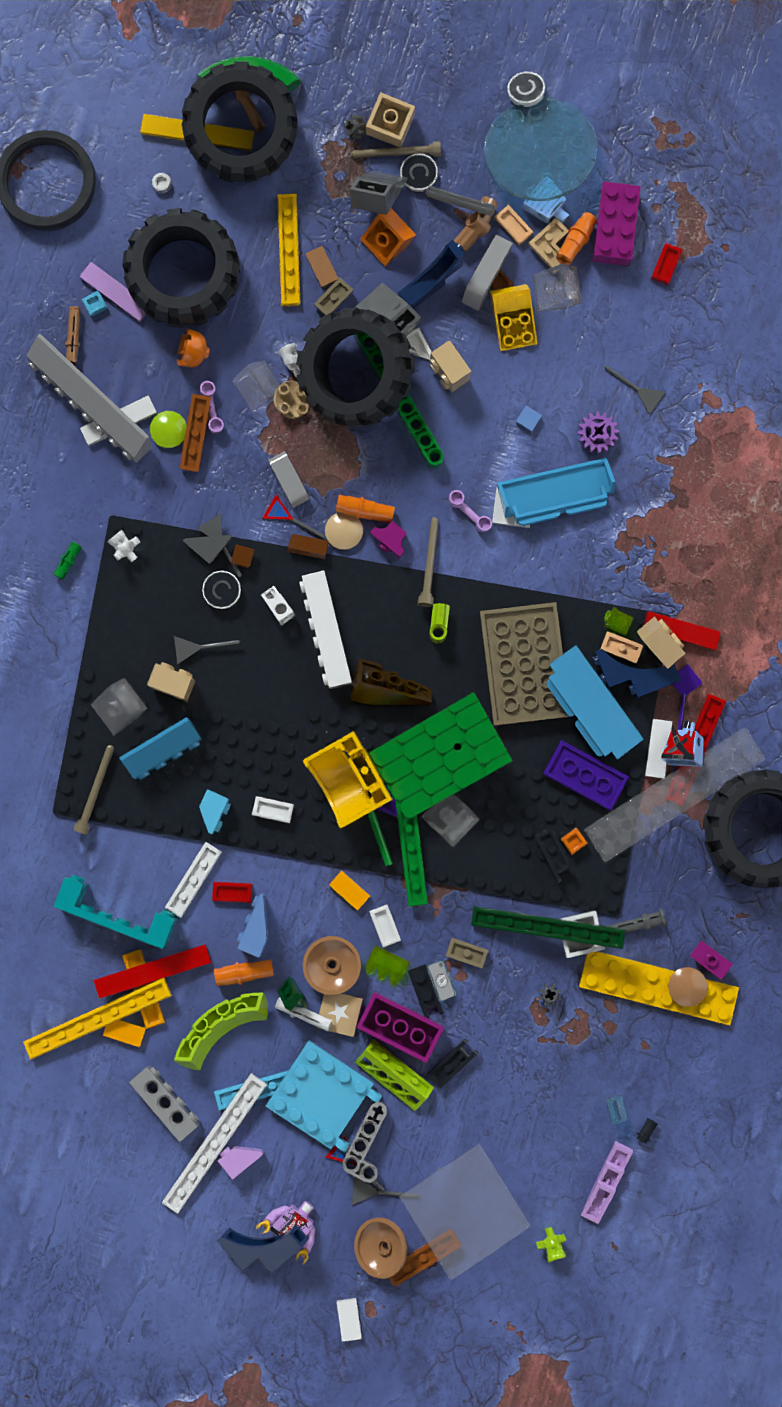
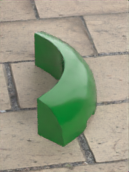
[197,56,302,93]

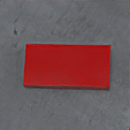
[651,243,683,285]
[212,882,252,903]

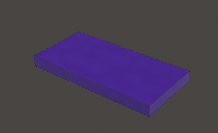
[543,740,629,811]

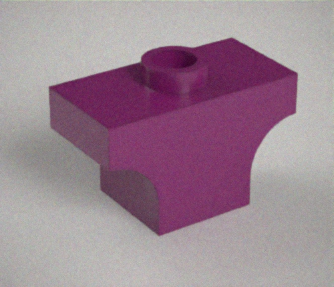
[370,521,407,559]
[689,940,733,980]

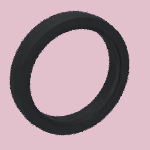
[0,130,96,231]

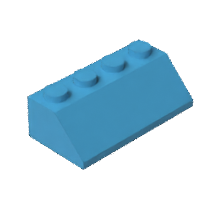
[120,717,202,780]

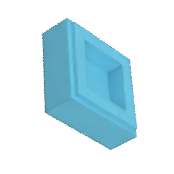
[82,291,108,317]

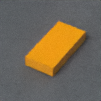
[329,870,370,911]
[103,1020,146,1047]

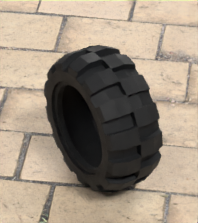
[702,769,782,888]

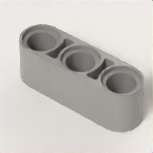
[268,451,310,508]

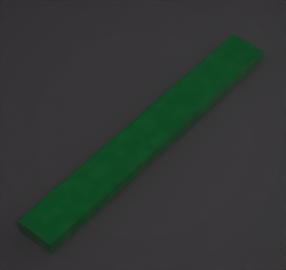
[471,906,626,949]

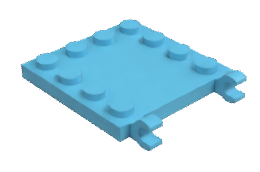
[266,1040,382,1153]

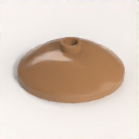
[303,936,361,995]
[354,1218,407,1278]

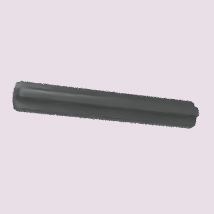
[426,186,495,216]

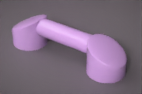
[200,381,224,433]
[449,490,492,532]

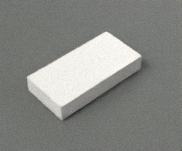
[252,796,294,823]
[369,905,401,947]
[337,1298,362,1342]

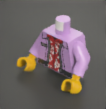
[256,1201,315,1265]

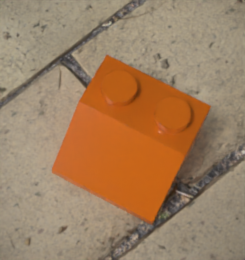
[360,208,416,266]

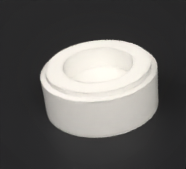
[152,173,171,193]

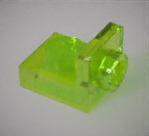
[603,607,634,635]

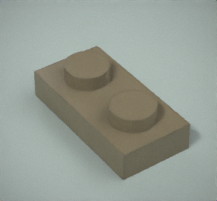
[314,277,354,316]
[446,938,488,968]

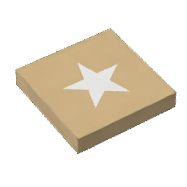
[316,993,363,1037]

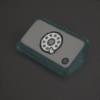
[426,959,457,1003]

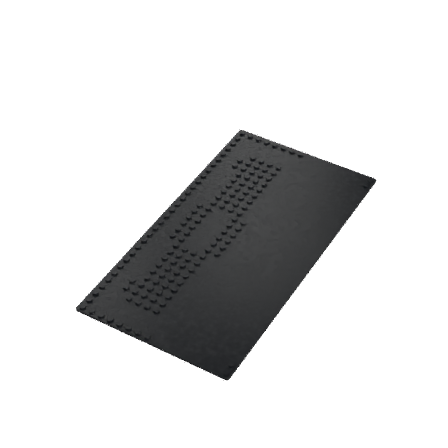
[53,515,670,916]

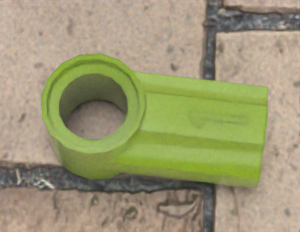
[429,603,450,643]

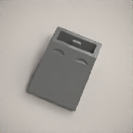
[350,171,407,215]
[356,282,421,336]

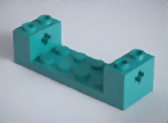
[53,875,178,949]

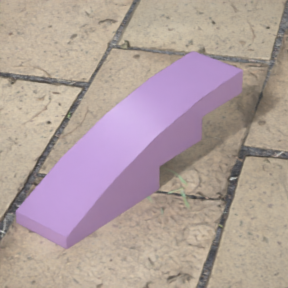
[581,1141,633,1224]

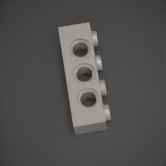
[129,1066,199,1142]

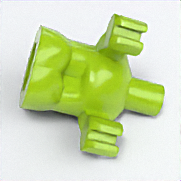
[536,1227,566,1262]

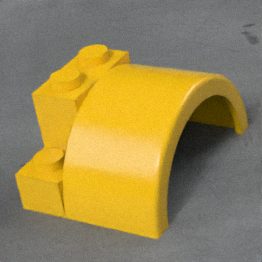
[303,731,393,828]

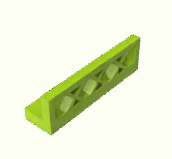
[355,1039,434,1111]

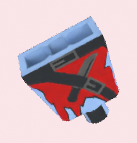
[661,721,703,767]

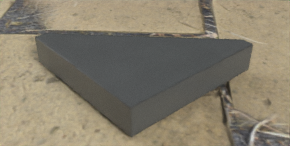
[183,535,233,564]

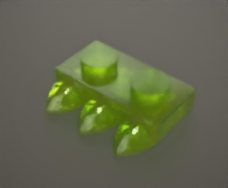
[366,945,410,986]

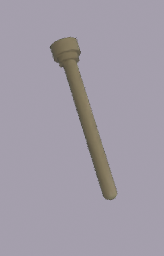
[351,141,441,158]
[418,517,439,607]
[73,745,114,835]

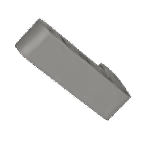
[462,235,513,311]
[343,1101,387,1183]

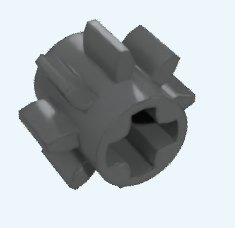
[345,115,367,139]
[538,983,561,1006]

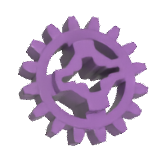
[577,411,619,454]

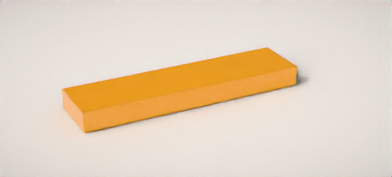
[122,949,165,1029]

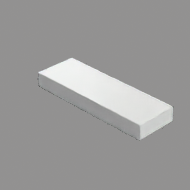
[645,719,672,779]

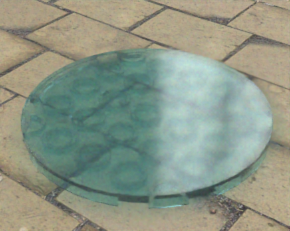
[484,97,597,201]

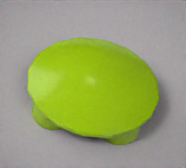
[150,411,187,448]

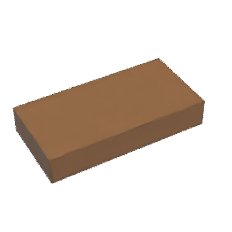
[305,246,338,288]

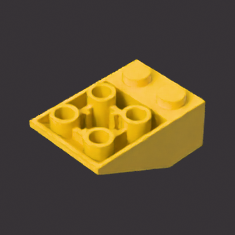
[490,284,537,351]

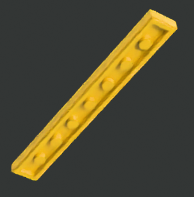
[23,978,172,1060]

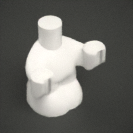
[278,343,300,377]
[107,530,140,562]

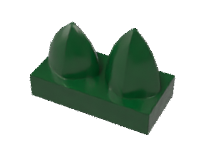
[277,976,308,1011]

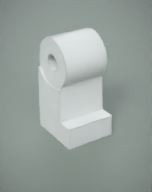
[261,586,295,626]

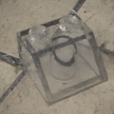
[533,264,582,312]
[91,678,147,735]
[422,794,479,847]

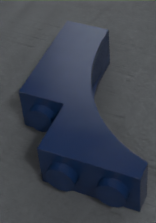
[398,240,465,309]
[592,649,681,698]
[217,1224,309,1273]

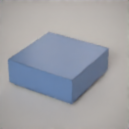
[515,406,542,432]

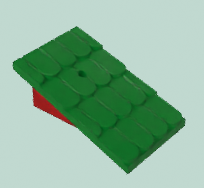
[369,692,512,821]

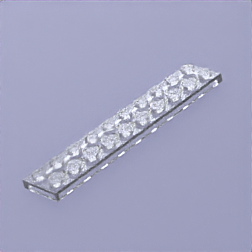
[584,727,766,862]

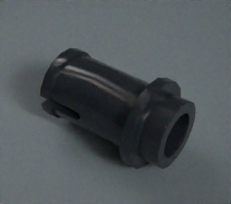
[636,1118,658,1144]

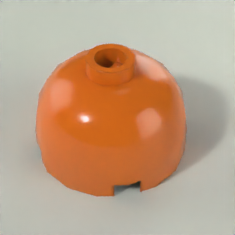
[177,329,210,368]

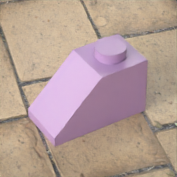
[218,1146,264,1180]

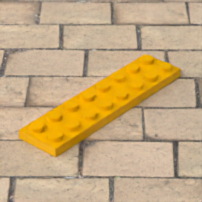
[579,951,739,1025]

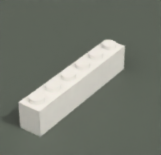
[299,571,352,689]

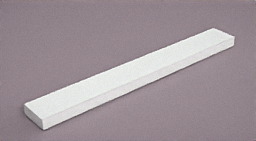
[162,1073,267,1214]

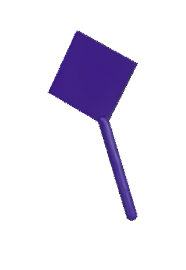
[673,664,702,730]

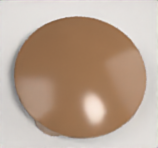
[668,967,707,1006]

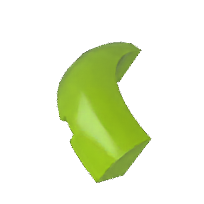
[174,993,268,1071]

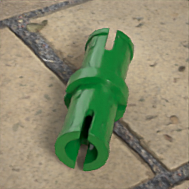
[53,541,82,580]

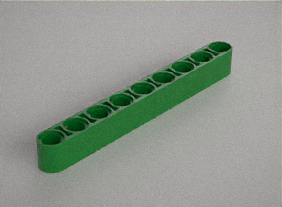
[353,333,443,469]

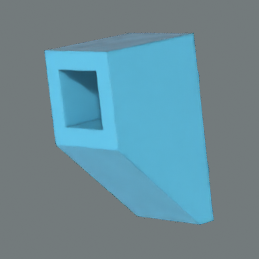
[199,789,231,835]

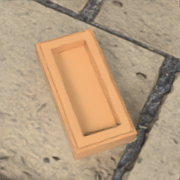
[494,204,533,246]

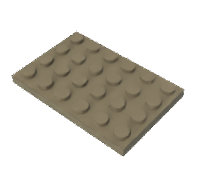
[480,602,570,726]

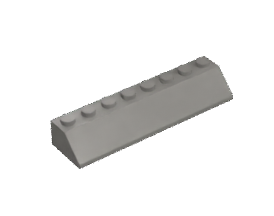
[26,334,152,463]

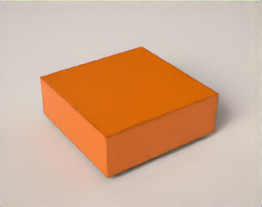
[561,828,588,855]

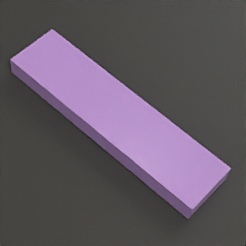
[80,262,146,322]

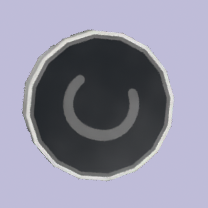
[508,72,545,107]
[401,154,437,192]
[202,571,241,609]

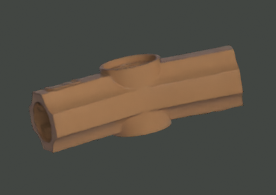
[454,196,497,252]

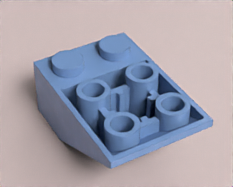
[236,894,269,958]

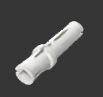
[275,997,333,1032]

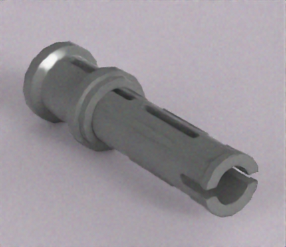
[606,909,666,933]

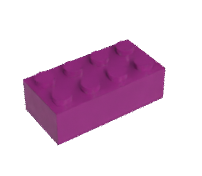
[592,181,641,266]
[357,991,444,1063]

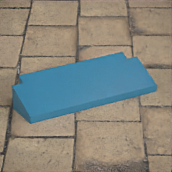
[497,458,616,526]
[547,645,643,759]

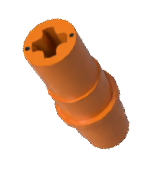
[556,212,597,266]
[335,495,395,523]
[214,959,274,986]

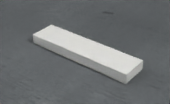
[80,396,157,446]
[165,842,222,918]

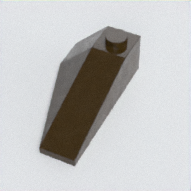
[351,658,432,705]

